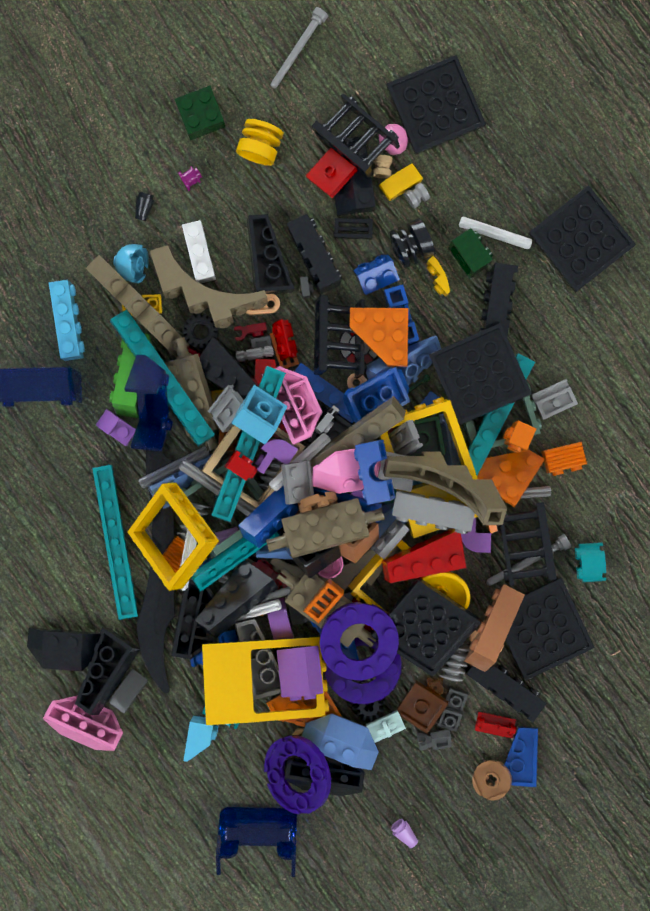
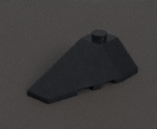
[335,136,375,216]

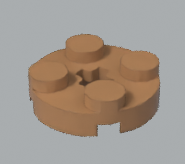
[298,491,338,513]
[472,760,512,801]

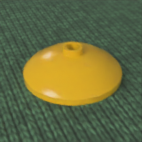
[421,572,470,609]

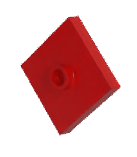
[306,148,358,198]

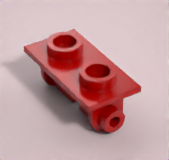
[272,319,298,361]
[475,711,516,738]

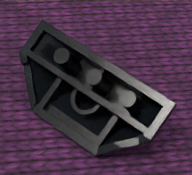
[171,579,215,659]
[27,627,101,672]
[285,756,365,796]

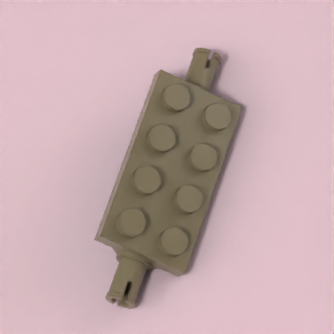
[165,337,219,451]
[266,498,385,558]
[276,568,376,648]

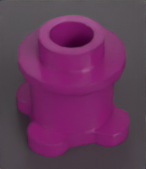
[178,166,202,191]

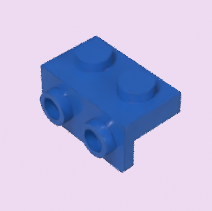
[354,254,400,295]

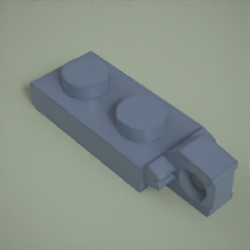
[439,413,461,465]

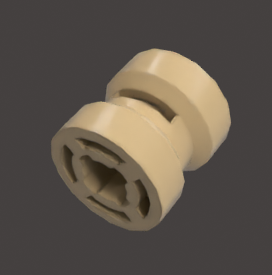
[372,155,392,179]

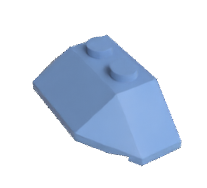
[302,713,379,770]

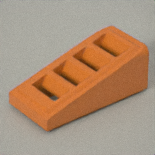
[303,578,344,623]

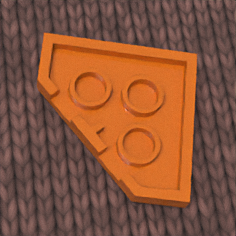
[350,308,408,367]
[477,449,545,508]
[266,692,342,727]

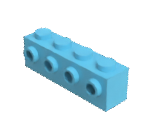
[49,280,85,361]

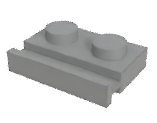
[531,379,578,420]
[208,385,244,432]
[314,405,339,435]
[388,420,423,456]
[281,460,314,505]
[371,519,410,559]

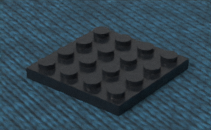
[386,55,486,155]
[528,185,636,293]
[429,323,532,425]
[506,577,595,681]
[371,578,482,677]

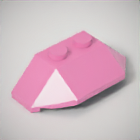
[262,366,323,445]
[312,449,381,494]
[43,695,123,751]

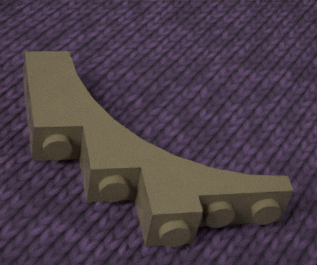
[150,245,268,328]
[86,255,190,357]
[383,452,507,525]
[270,541,398,591]

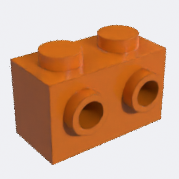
[503,420,537,453]

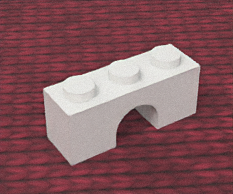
[182,220,216,284]

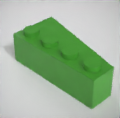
[110,334,151,418]

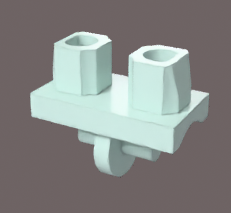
[366,710,406,743]

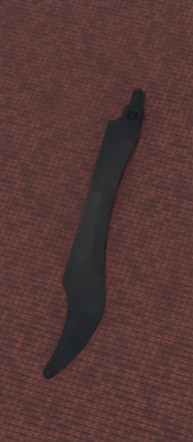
[137,424,174,694]

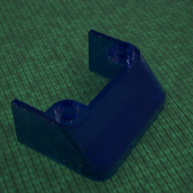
[124,354,172,451]
[0,367,82,407]
[216,807,297,877]

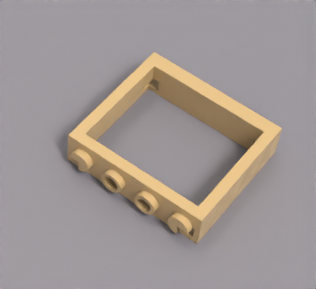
[201,425,305,508]

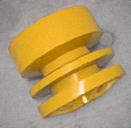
[236,119,284,166]

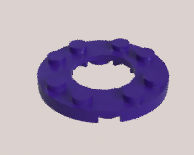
[319,602,399,680]
[325,637,402,704]
[264,735,331,814]

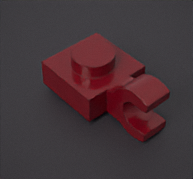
[234,322,267,341]
[254,560,286,589]

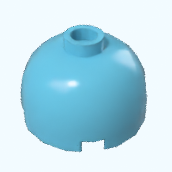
[113,244,149,283]

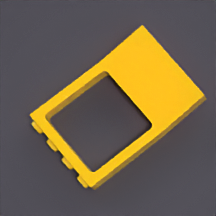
[378,397,478,538]
[202,637,329,725]

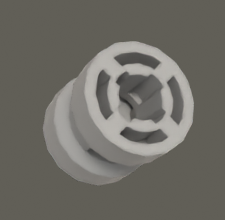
[404,183,430,209]

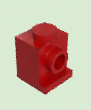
[225,450,258,481]

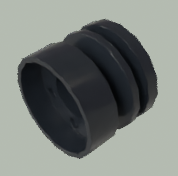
[389,218,436,269]

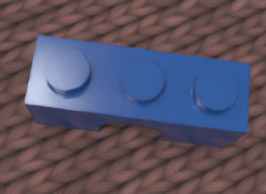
[383,285,419,345]
[354,439,396,505]

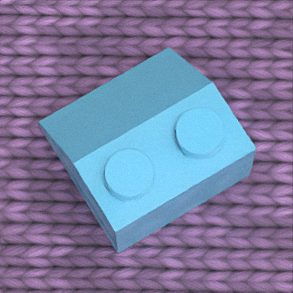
[231,385,287,444]
[183,715,219,762]

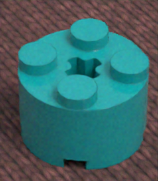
[575,542,606,583]

